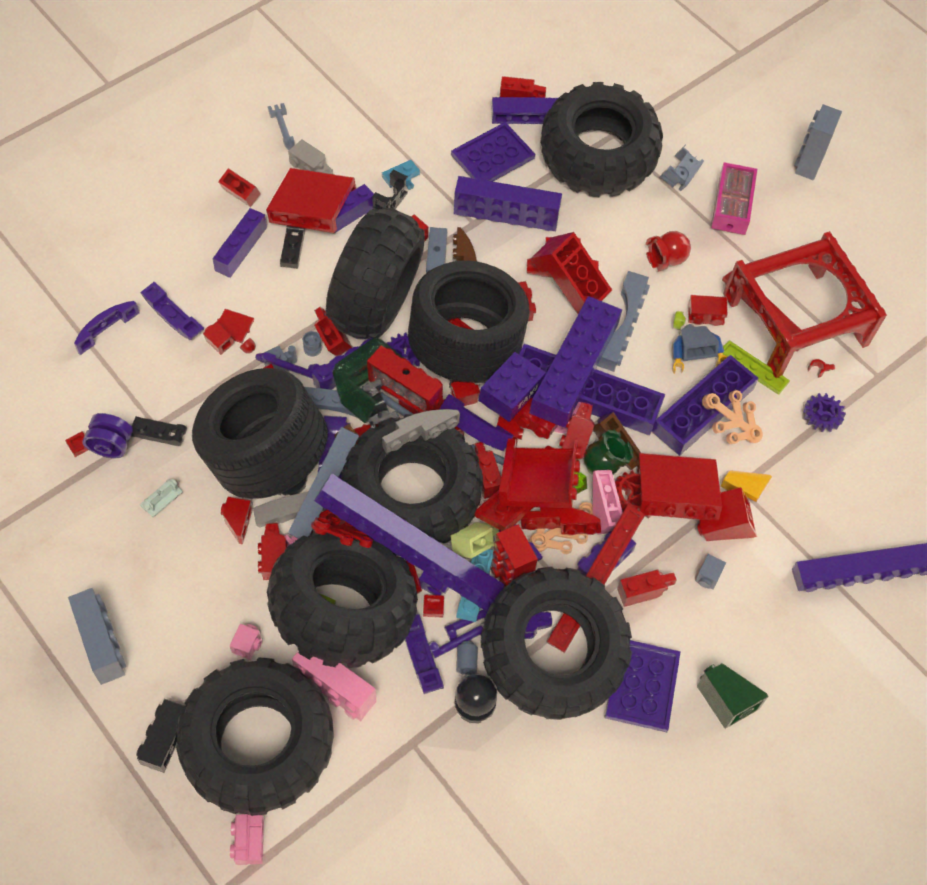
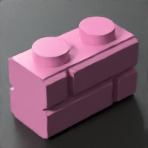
[230,814,264,865]

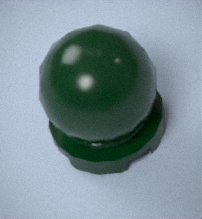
[584,430,633,475]

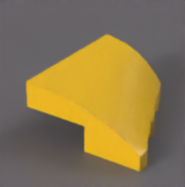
[720,470,772,502]

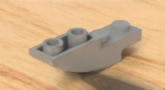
[382,409,460,453]

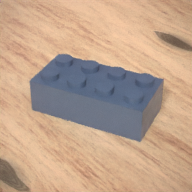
[794,104,842,180]
[68,588,126,685]

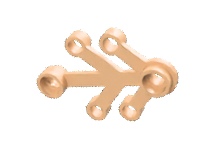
[702,390,763,444]
[529,502,593,554]

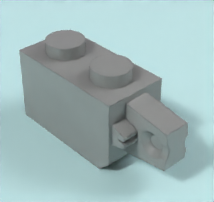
[288,139,333,174]

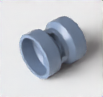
[302,331,322,357]

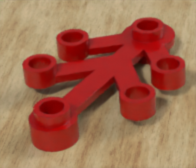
[311,517,374,548]

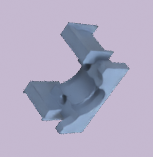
[660,144,704,191]

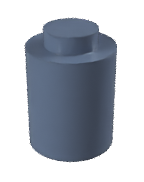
[456,641,478,675]

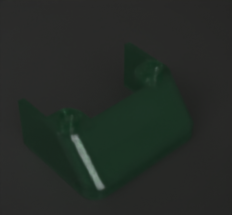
[332,338,404,423]

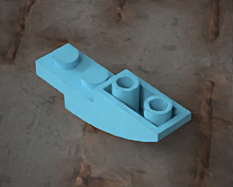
[456,549,494,622]

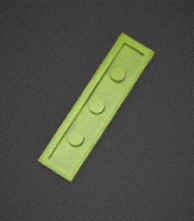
[723,340,790,395]

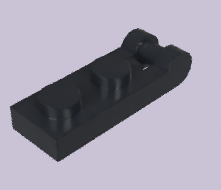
[280,225,305,269]
[131,416,187,446]

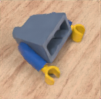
[672,324,727,374]

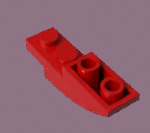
[521,507,601,535]

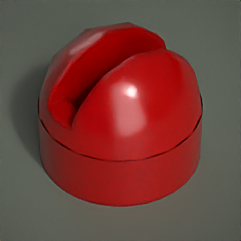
[239,338,256,353]

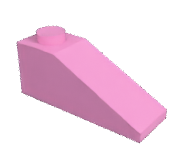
[593,470,623,534]

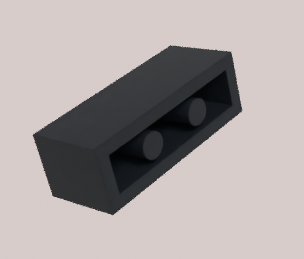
[136,699,185,773]

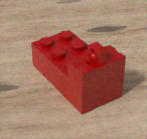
[530,232,612,314]

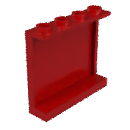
[266,168,356,233]
[499,438,582,508]
[637,453,722,521]

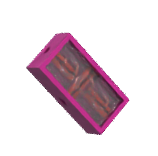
[711,162,758,235]

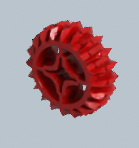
[614,470,651,519]

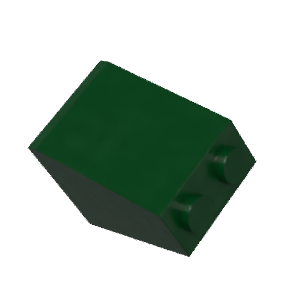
[697,663,769,729]

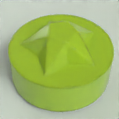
[673,311,686,330]

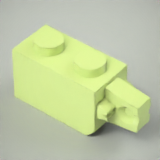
[451,522,499,558]

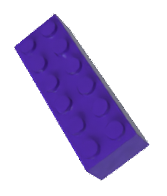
[454,176,562,232]
[652,355,759,456]

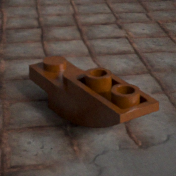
[453,227,477,261]

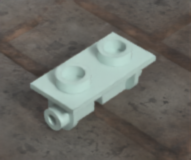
[140,478,183,517]

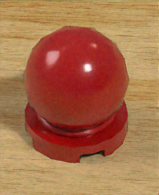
[646,231,691,272]

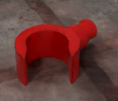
[808,359,835,378]

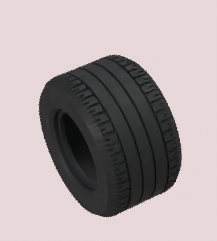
[408,260,530,383]
[192,368,328,499]

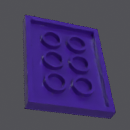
[451,122,536,182]
[605,640,681,733]

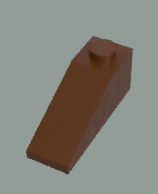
[593,412,641,470]

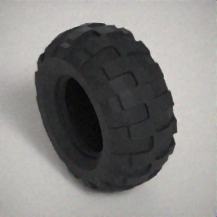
[540,82,663,197]
[326,208,425,340]
[341,414,483,544]
[267,531,418,668]
[481,567,632,720]
[176,657,334,816]

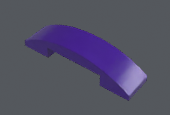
[140,282,204,340]
[74,301,139,355]
[439,394,514,451]
[405,614,444,694]

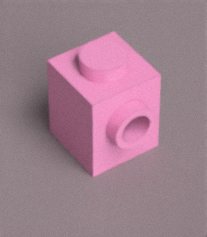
[230,624,262,660]

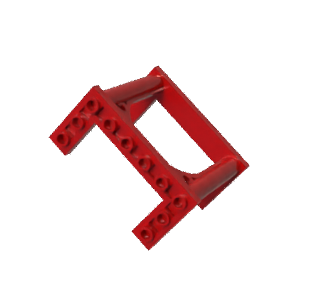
[723,231,887,378]

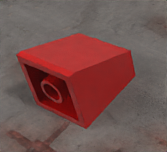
[697,487,757,541]

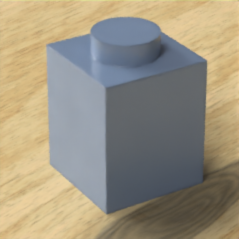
[695,554,726,590]

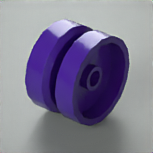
[82,413,133,458]

